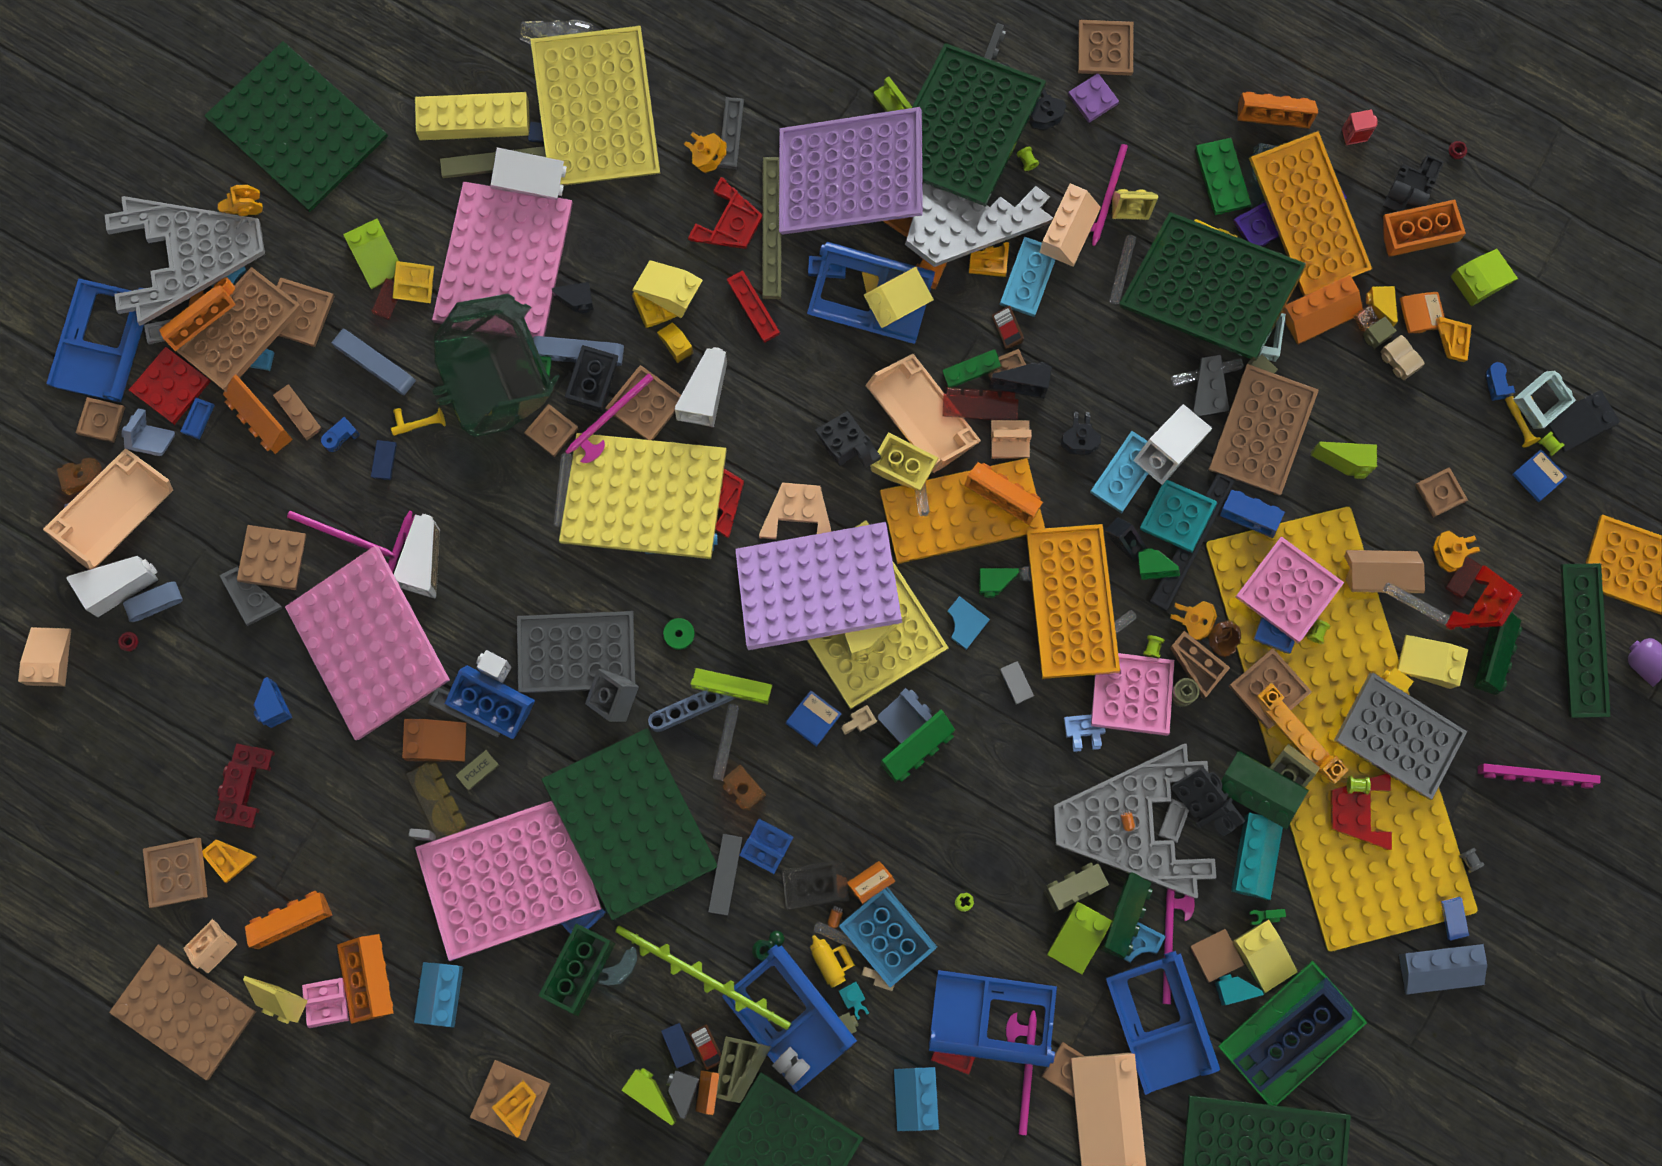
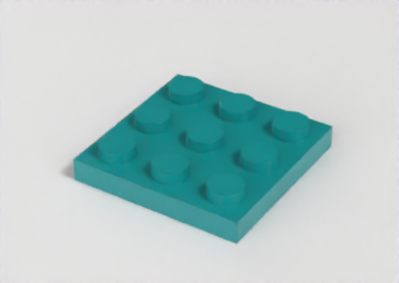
[1140,480,1217,553]

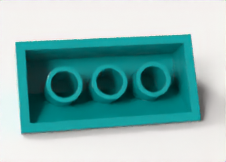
[1231,813,1283,900]

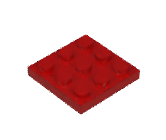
[129,347,211,425]

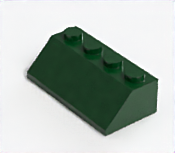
[1473,612,1522,695]
[1221,751,1309,829]
[1101,872,1153,959]
[538,923,615,1016]

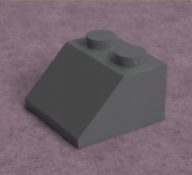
[585,669,639,722]
[666,1071,700,1119]

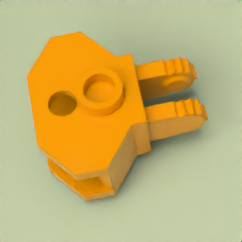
[684,132,726,173]
[217,185,263,216]
[1433,531,1480,573]
[1170,601,1217,641]

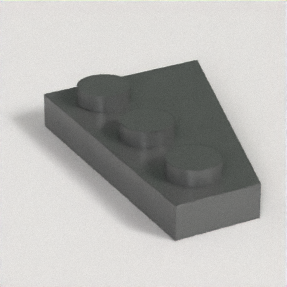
[984,23,1006,61]
[1192,355,1230,416]
[219,567,282,626]

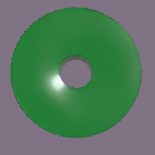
[663,618,695,650]

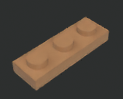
[273,384,323,440]

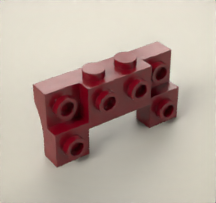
[215,743,275,829]

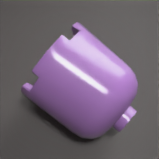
[1628,638,1662,687]

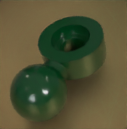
[752,931,785,961]

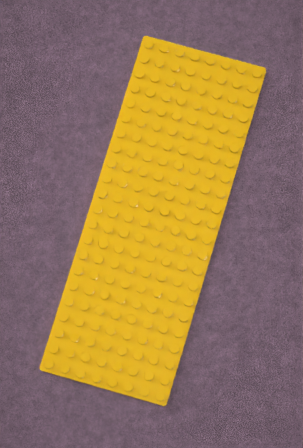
[1206,507,1478,951]

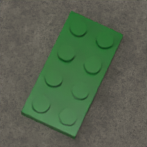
[1195,138,1251,215]

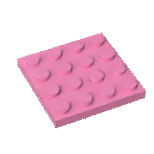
[1236,537,1344,643]
[1091,653,1174,736]

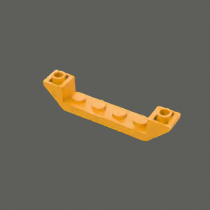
[1257,683,1349,784]

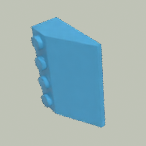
[839,887,937,988]

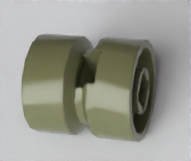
[1172,678,1199,707]

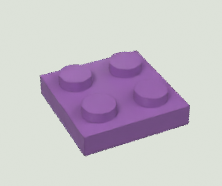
[1068,73,1119,123]

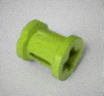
[1017,146,1039,171]
[1538,432,1564,456]
[1307,619,1330,644]
[1143,635,1165,658]
[1347,776,1371,795]
[955,893,974,912]

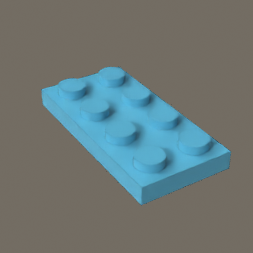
[1000,237,1056,317]
[1090,431,1148,513]

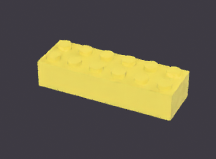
[415,92,530,140]

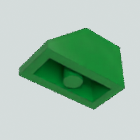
[1139,549,1180,580]
[979,568,1019,598]

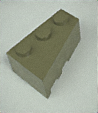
[1044,862,1109,913]
[716,1036,772,1103]

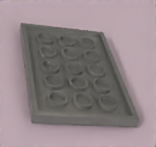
[517,611,636,693]
[1334,673,1467,800]

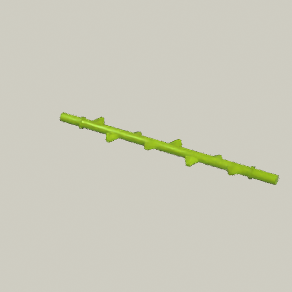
[615,925,791,1030]

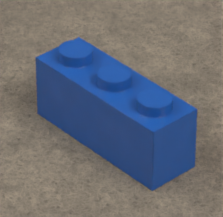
[1220,490,1285,538]

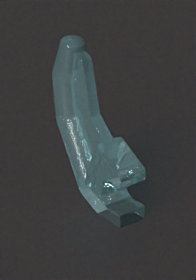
[599,947,637,986]

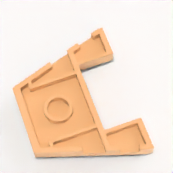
[759,483,832,539]

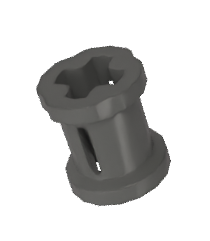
[1459,848,1485,873]

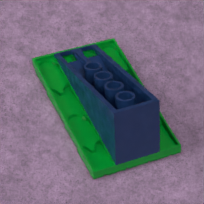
[1218,961,1367,1106]

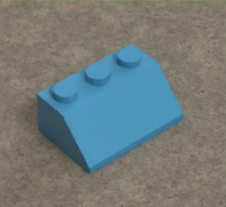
[414,962,463,1027]
[894,1067,939,1131]

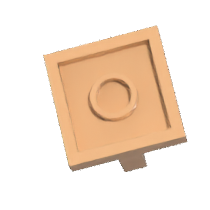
[991,420,1032,459]
[183,919,237,973]

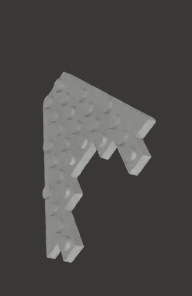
[905,183,1053,267]
[105,196,265,326]
[1053,744,1216,898]

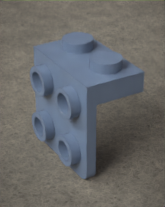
[122,408,175,456]
[878,688,932,743]

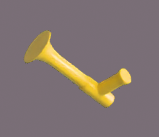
[1505,396,1541,447]
[391,408,446,436]

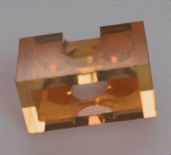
[57,458,102,495]
[722,765,766,811]

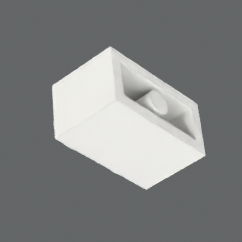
[476,650,512,683]

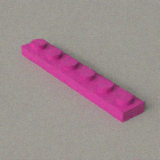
[1477,764,1600,788]

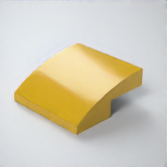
[393,261,434,303]
[632,292,677,328]

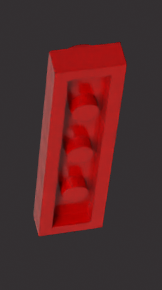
[727,270,780,343]

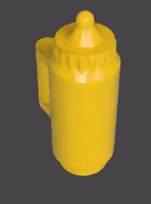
[810,935,855,988]

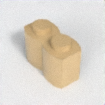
[1381,335,1425,380]

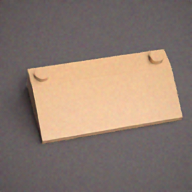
[866,354,981,473]
[43,449,173,570]
[1071,1053,1146,1166]

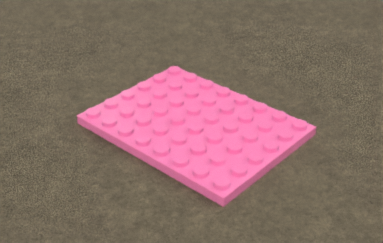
[432,182,573,339]
[285,546,450,740]
[415,801,602,961]

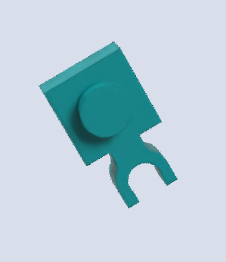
[839,982,869,1020]

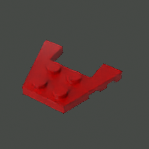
[688,177,763,249]
[715,469,744,538]
[1445,565,1522,630]
[1331,774,1392,850]

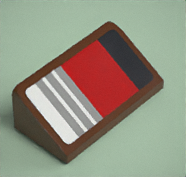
[992,306,1024,349]
[689,1024,722,1070]

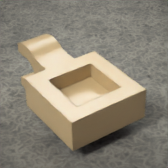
[841,705,877,734]
[862,967,895,991]

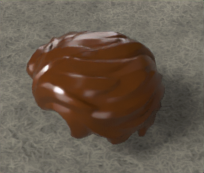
[1209,620,1241,657]

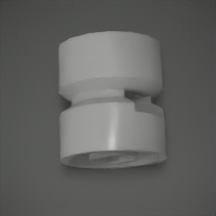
[772,1047,811,1086]

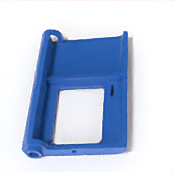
[807,242,935,344]
[46,278,145,402]
[722,945,857,1092]
[1106,951,1221,1095]
[929,970,1057,1067]

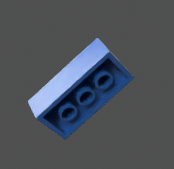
[444,665,535,739]

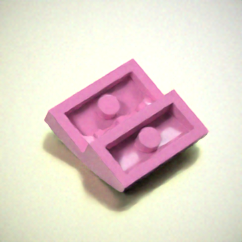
[302,978,349,1028]

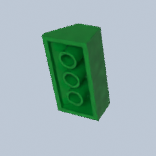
[880,710,955,783]

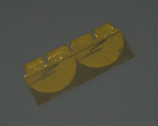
[406,763,466,839]

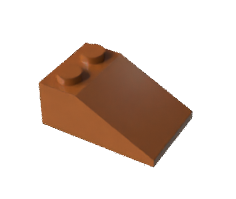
[402,719,467,762]

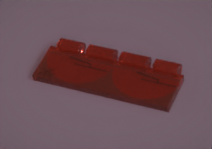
[942,387,1018,420]

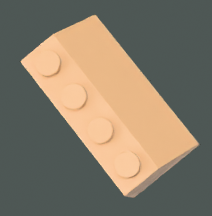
[1039,184,1101,267]

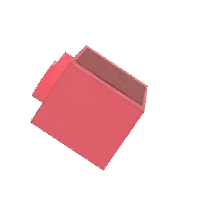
[1342,109,1377,145]

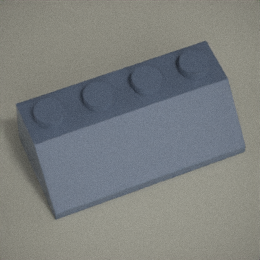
[1399,944,1487,994]

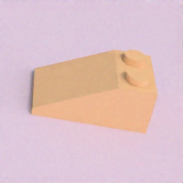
[18,627,71,686]

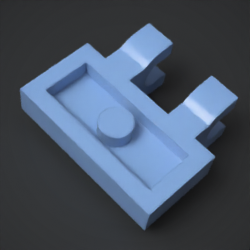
[1064,715,1106,752]

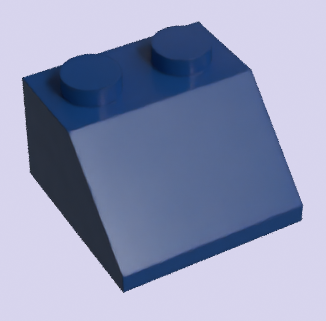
[254,677,292,728]

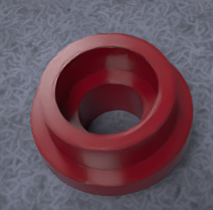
[1448,141,1467,159]
[118,632,139,651]

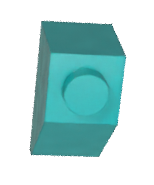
[1215,974,1264,1006]

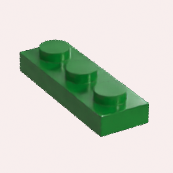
[943,349,1002,388]

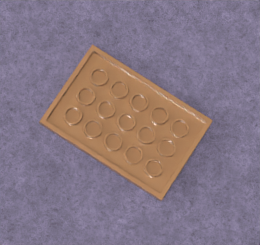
[176,267,303,392]
[1209,364,1319,496]
[109,945,256,1080]

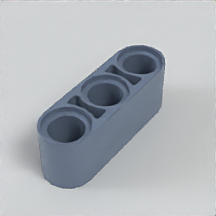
[123,582,183,622]

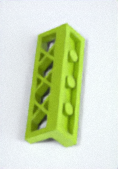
[873,77,912,112]
[691,668,772,705]

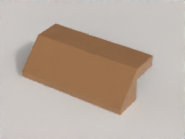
[1344,550,1425,593]

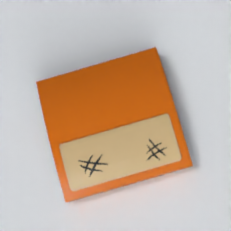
[1399,292,1445,333]
[847,861,895,904]

